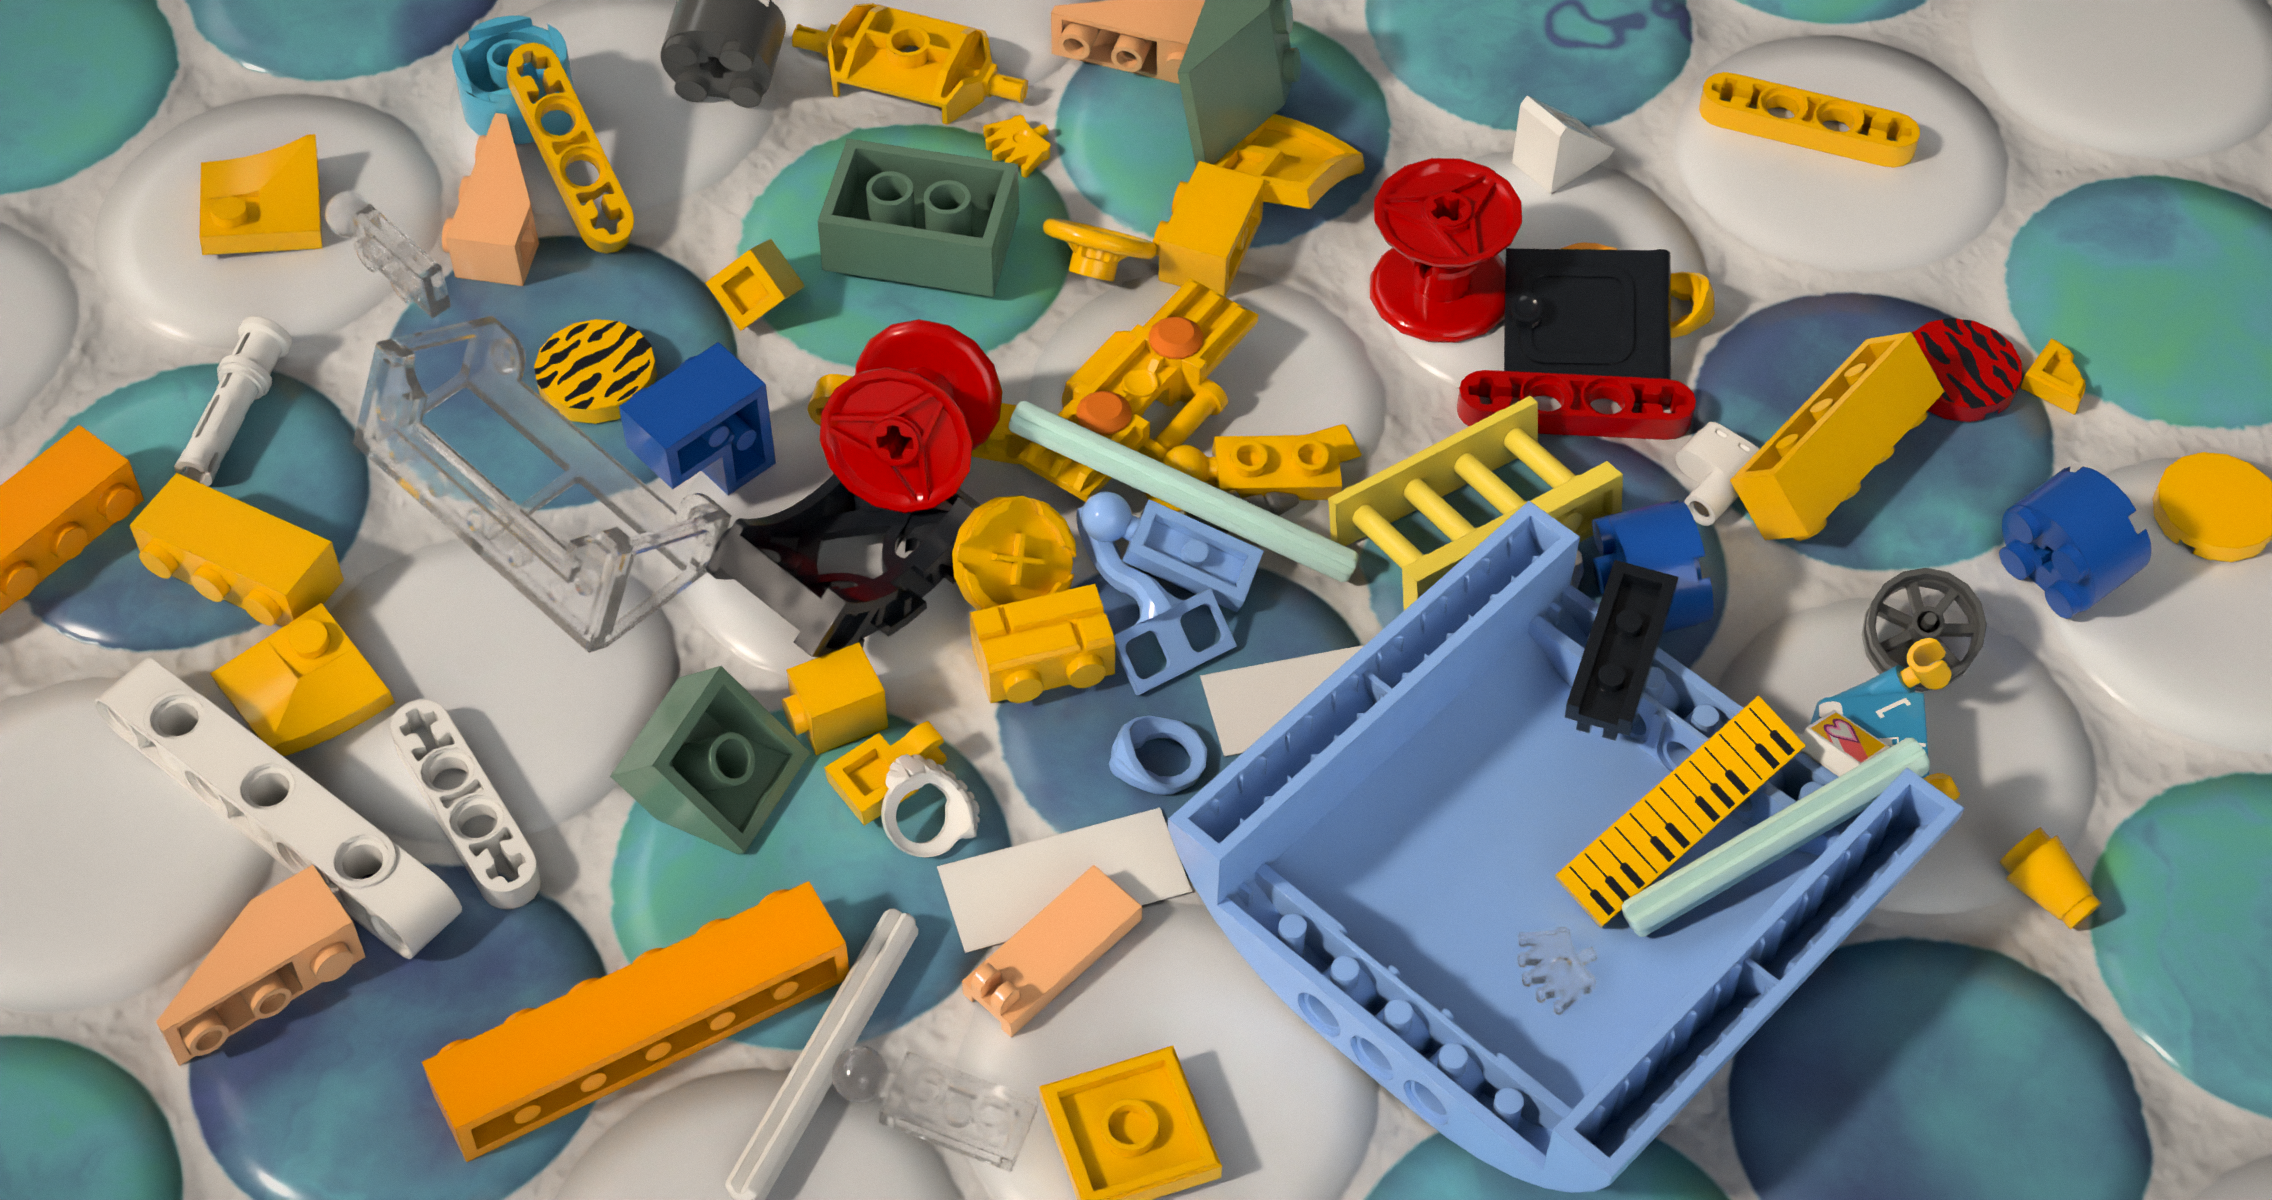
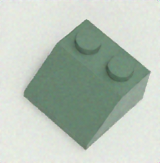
[610,666,811,854]

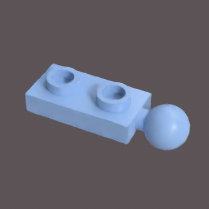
[1081,492,1264,612]

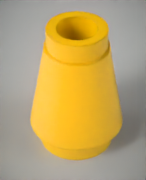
[1999,827,2102,930]

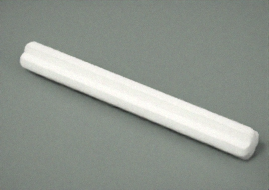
[725,908,918,1200]

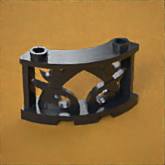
[706,474,981,657]

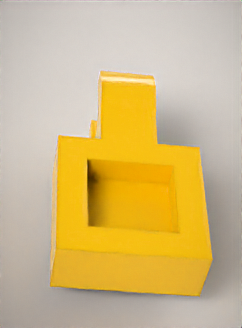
[824,721,947,826]

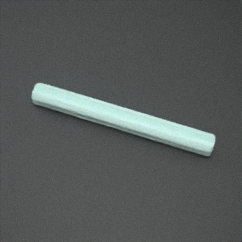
[1622,738,1930,937]

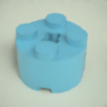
[452,16,575,144]

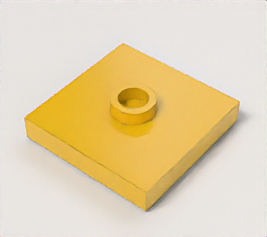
[1039,1045,1222,1200]

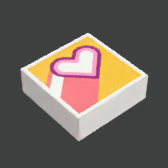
[1800,709,1890,777]

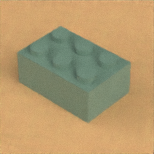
[817,138,1019,297]

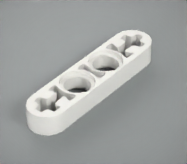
[389,700,541,909]

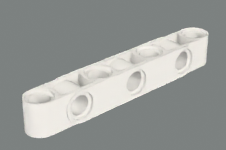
[94,657,462,959]

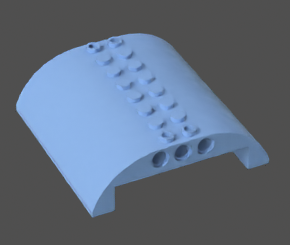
[1168,501,1964,1193]

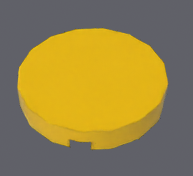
[2152,452,2272,562]

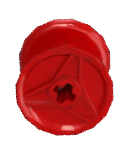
[1370,158,1522,342]
[819,319,1003,513]

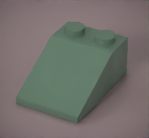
[1178,0,1301,166]

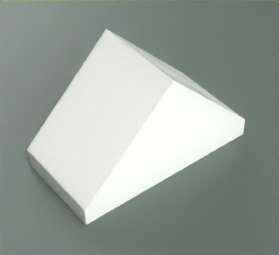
[1512,96,1615,194]

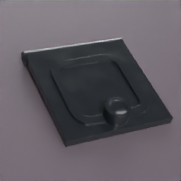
[1504,248,1671,379]

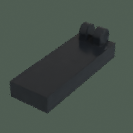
[1565,560,1679,741]

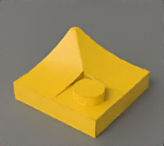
[1213,114,1365,209]
[199,134,322,255]
[210,603,395,756]

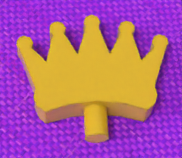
[983,115,1050,178]

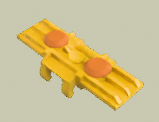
[1017,278,1259,502]

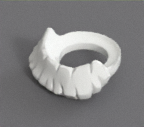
[881,754,980,858]

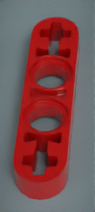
[1457,370,1696,440]

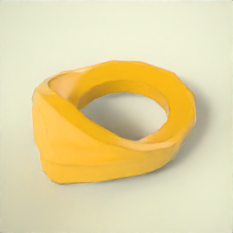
[1671,272,1715,338]

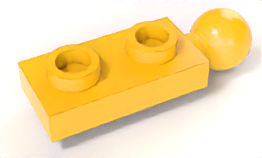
[1162,435,1342,500]

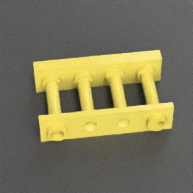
[1328,396,1623,610]

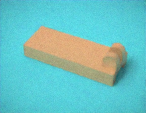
[962,865,1142,1037]

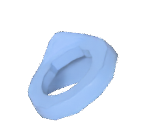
[1109,715,1207,795]

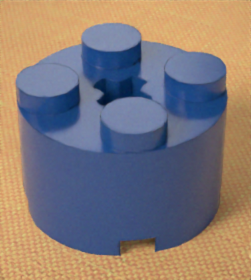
[1999,466,2151,619]
[1592,500,1714,633]

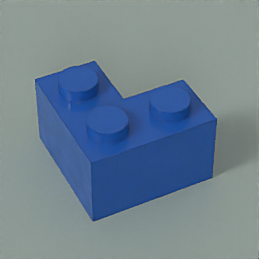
[619,342,776,495]

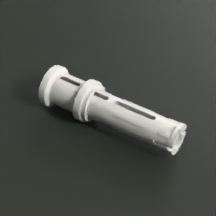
[174,316,292,486]

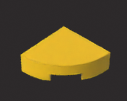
[2020,338,2086,415]

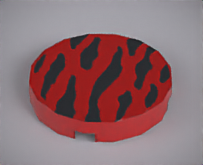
[1912,318,2022,422]

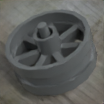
[1861,568,1987,692]

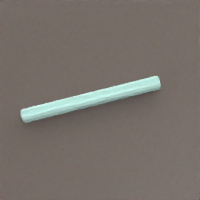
[1008,401,1359,582]

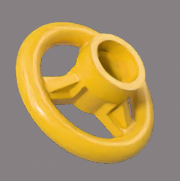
[1043,218,1157,281]

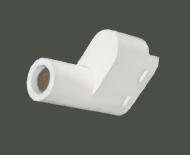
[1675,422,1759,526]

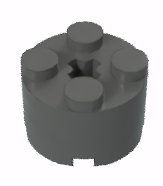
[660,0,786,108]

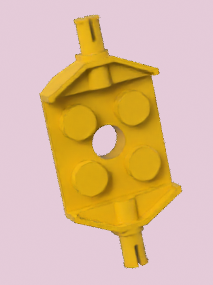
[792,3,1028,125]

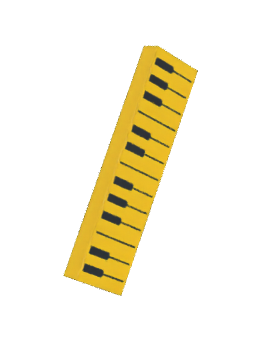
[1554,695,1806,928]

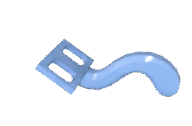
[1076,506,1237,695]

